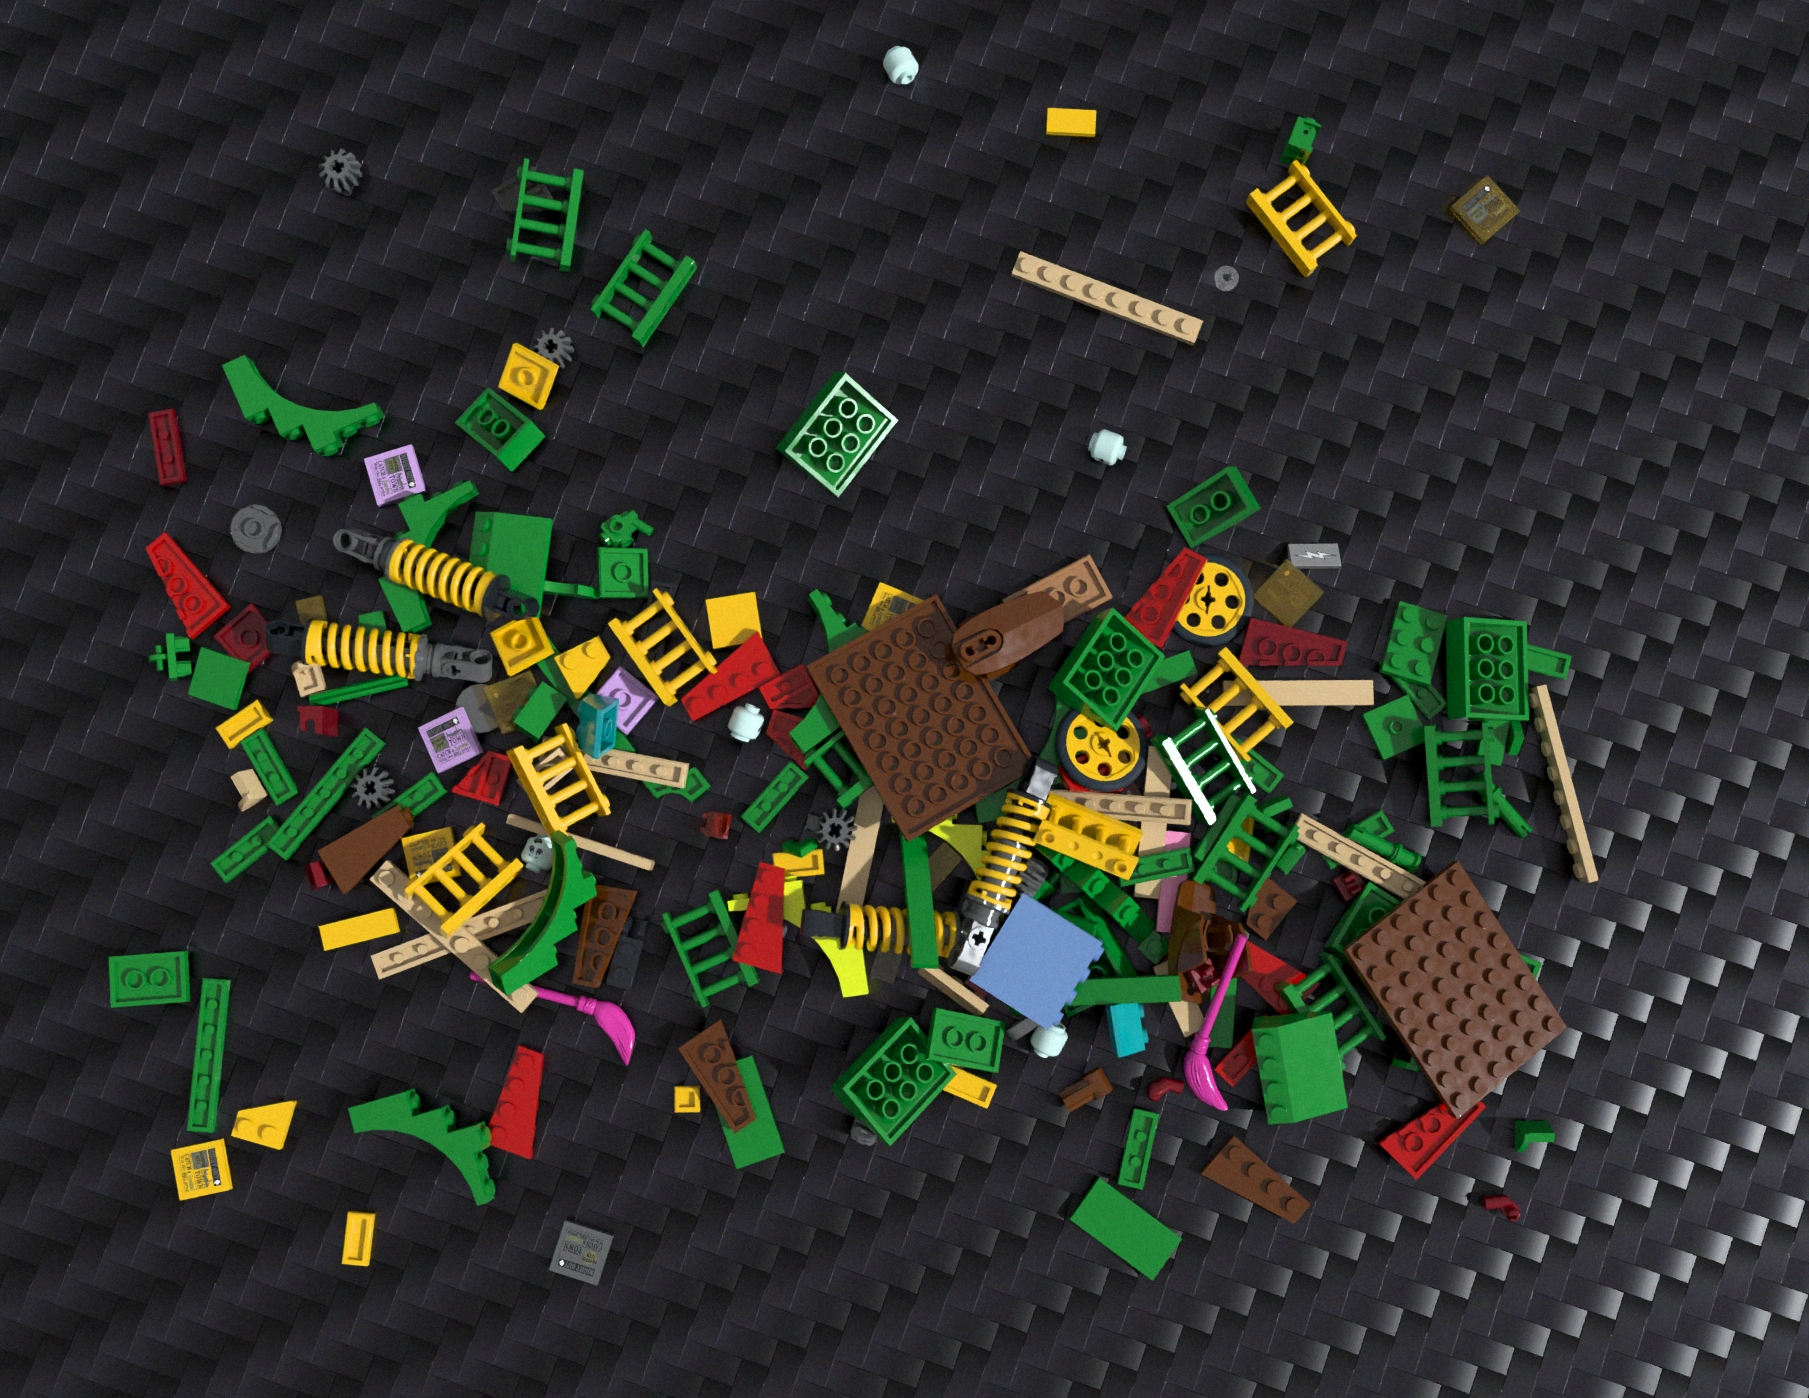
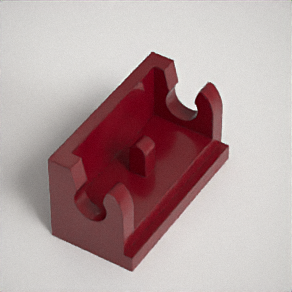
[297,706,338,737]

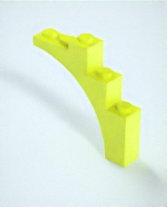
[892,814,1004,928]
[727,876,869,998]

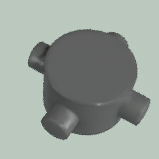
[804,813,825,831]

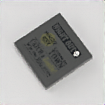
[549,1219,614,1285]

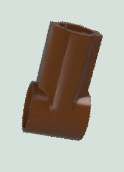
[1059,1066,1113,1112]

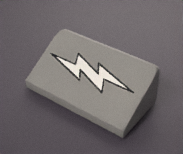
[1288,544,1341,569]

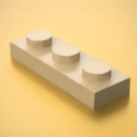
[917,964,989,1017]

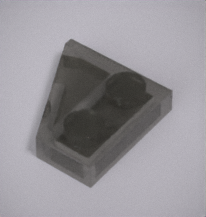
[491,166,554,214]

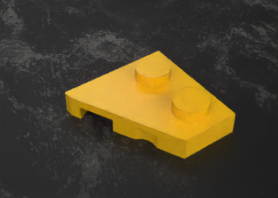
[554,636,610,701]
[231,1100,297,1150]

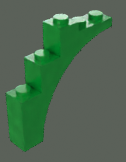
[222,355,385,456]
[378,480,479,635]
[788,589,867,756]
[975,695,1086,823]
[1028,818,1156,944]
[487,830,597,996]
[348,1088,495,1206]

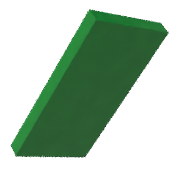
[715,1055,785,1169]
[1069,1177,1182,1281]

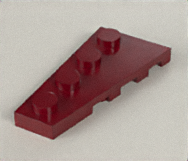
[1238,617,1348,666]

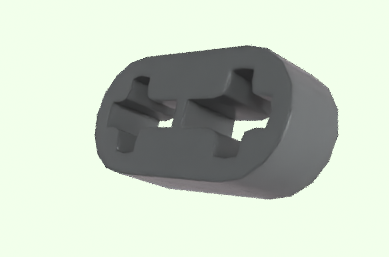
[1006,1016,1039,1041]

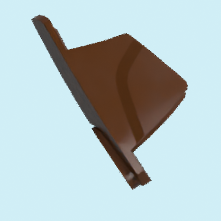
[951,591,1064,683]
[1168,878,1252,1004]

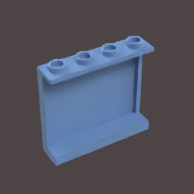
[970,891,1104,1030]

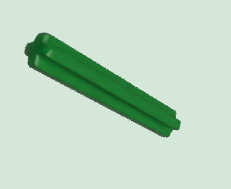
[309,674,408,706]

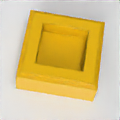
[674,1085,701,1112]

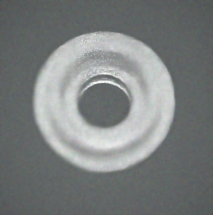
[1214,266,1239,291]

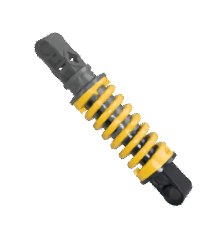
[333,528,540,621]
[265,618,492,683]
[947,755,1058,976]
[800,901,1002,959]

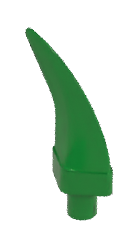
[1006,870,1063,915]

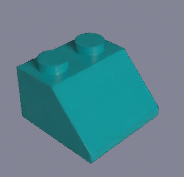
[576,694,619,759]
[1105,1003,1148,1057]

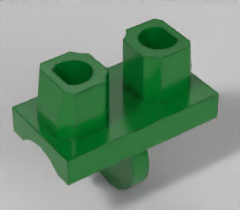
[148,633,192,681]

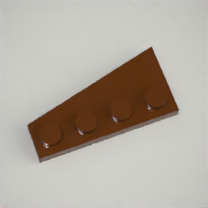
[572,884,637,988]
[678,1019,757,1134]
[1199,1134,1311,1224]

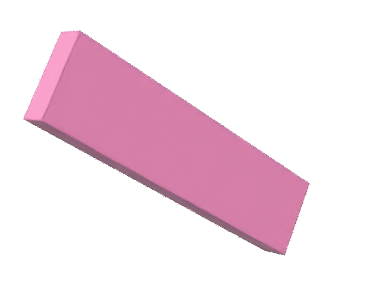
[1155,831,1191,933]

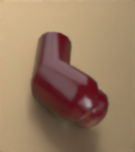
[1147,1076,1184,1101]
[1482,1195,1521,1221]

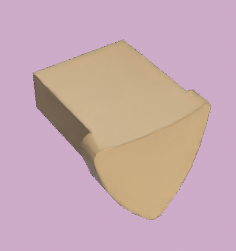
[291,660,327,698]
[231,769,269,812]

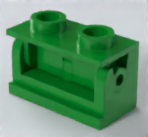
[1279,116,1322,166]
[511,681,568,743]

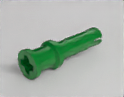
[1469,770,1532,839]
[1346,823,1421,874]

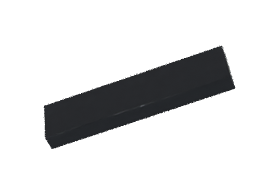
[634,580,677,679]

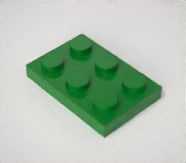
[1379,601,1447,687]
[109,951,190,1008]
[925,1008,1006,1073]

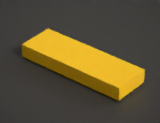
[319,908,400,951]

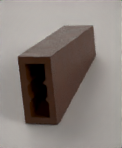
[317,803,415,895]

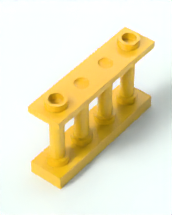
[1246,160,1357,278]
[608,588,718,706]
[1179,647,1293,763]
[506,723,611,840]
[1033,792,1143,881]
[404,822,524,939]

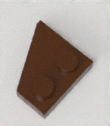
[1245,877,1297,940]

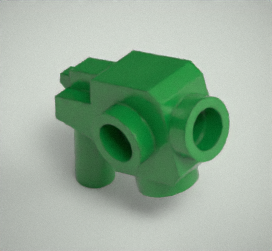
[598,510,654,548]

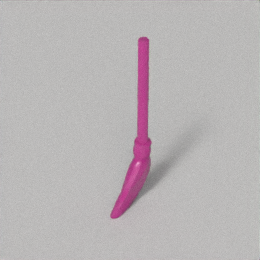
[1183,934,1247,1111]
[470,970,635,1066]

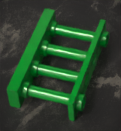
[506,158,584,272]
[591,229,697,347]
[1151,706,1256,825]
[1424,721,1500,827]
[804,731,873,811]
[1190,792,1300,912]
[661,889,760,1008]
[1274,952,1386,1071]

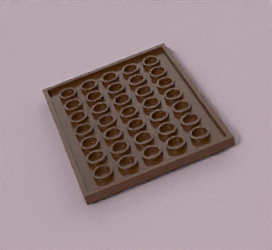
[806,594,1032,842]
[1341,861,1567,1119]

